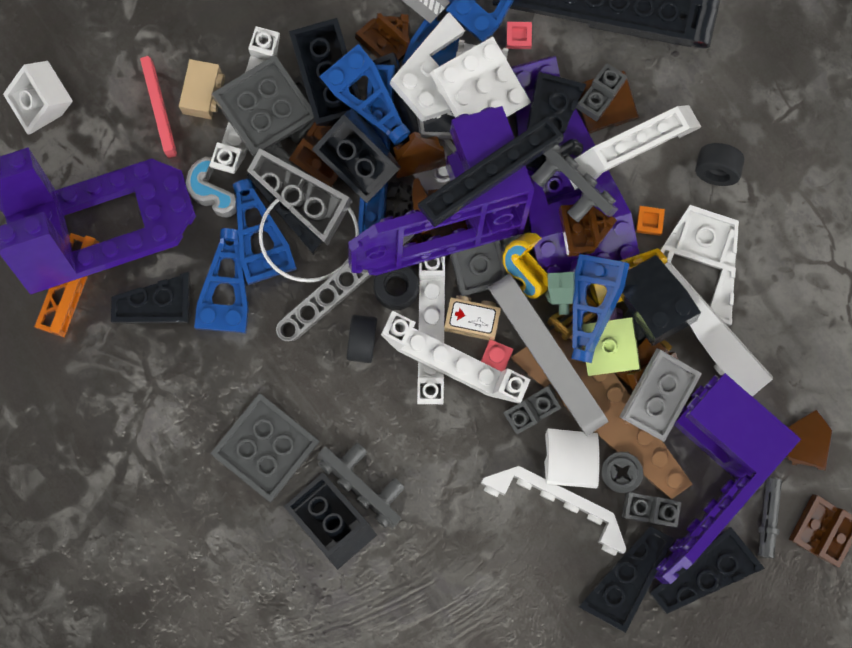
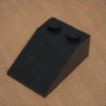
[312,108,401,203]
[621,255,701,346]
[283,473,377,570]

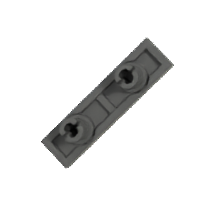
[531,144,618,222]
[317,443,405,529]

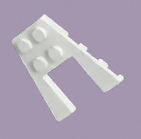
[390,12,465,122]
[661,205,739,326]

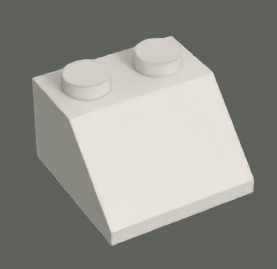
[3,61,73,134]

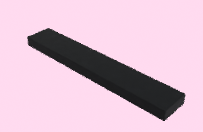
[418,117,564,227]

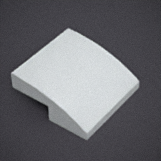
[544,428,599,488]

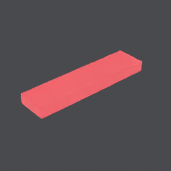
[140,56,177,158]

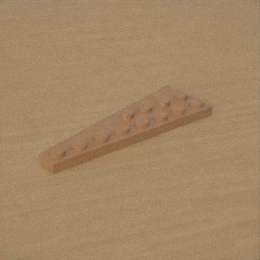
[511,323,693,500]

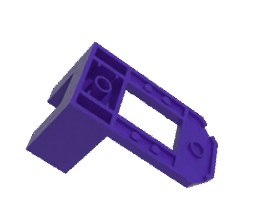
[348,106,535,275]
[0,147,196,295]
[654,373,801,584]

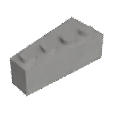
[247,148,352,246]

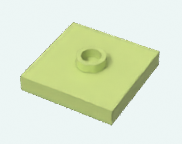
[582,317,641,376]

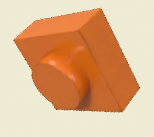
[636,206,665,236]

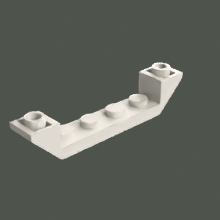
[209,26,280,174]
[569,105,701,189]
[417,256,445,405]
[381,311,530,403]
[481,466,626,556]

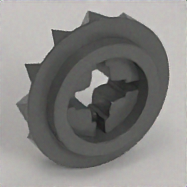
[385,181,413,218]
[602,451,643,493]

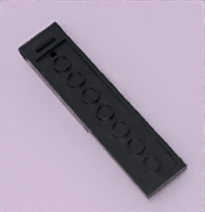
[492,0,720,49]

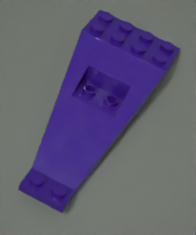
[511,56,639,274]

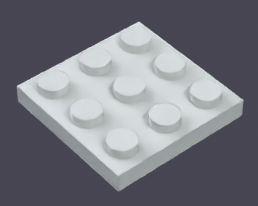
[430,37,531,118]

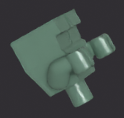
[545,272,575,315]

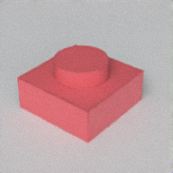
[506,22,532,49]
[481,339,514,372]

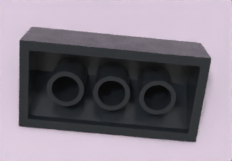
[289,18,365,126]

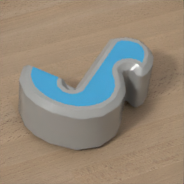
[186,157,237,218]

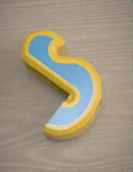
[502,233,548,299]

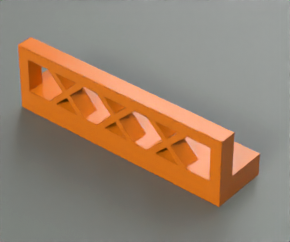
[34,233,99,338]

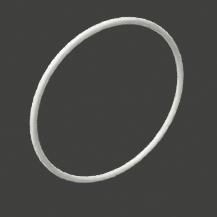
[259,199,359,282]

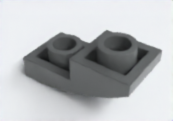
[576,63,628,121]
[503,384,564,434]
[621,492,681,528]

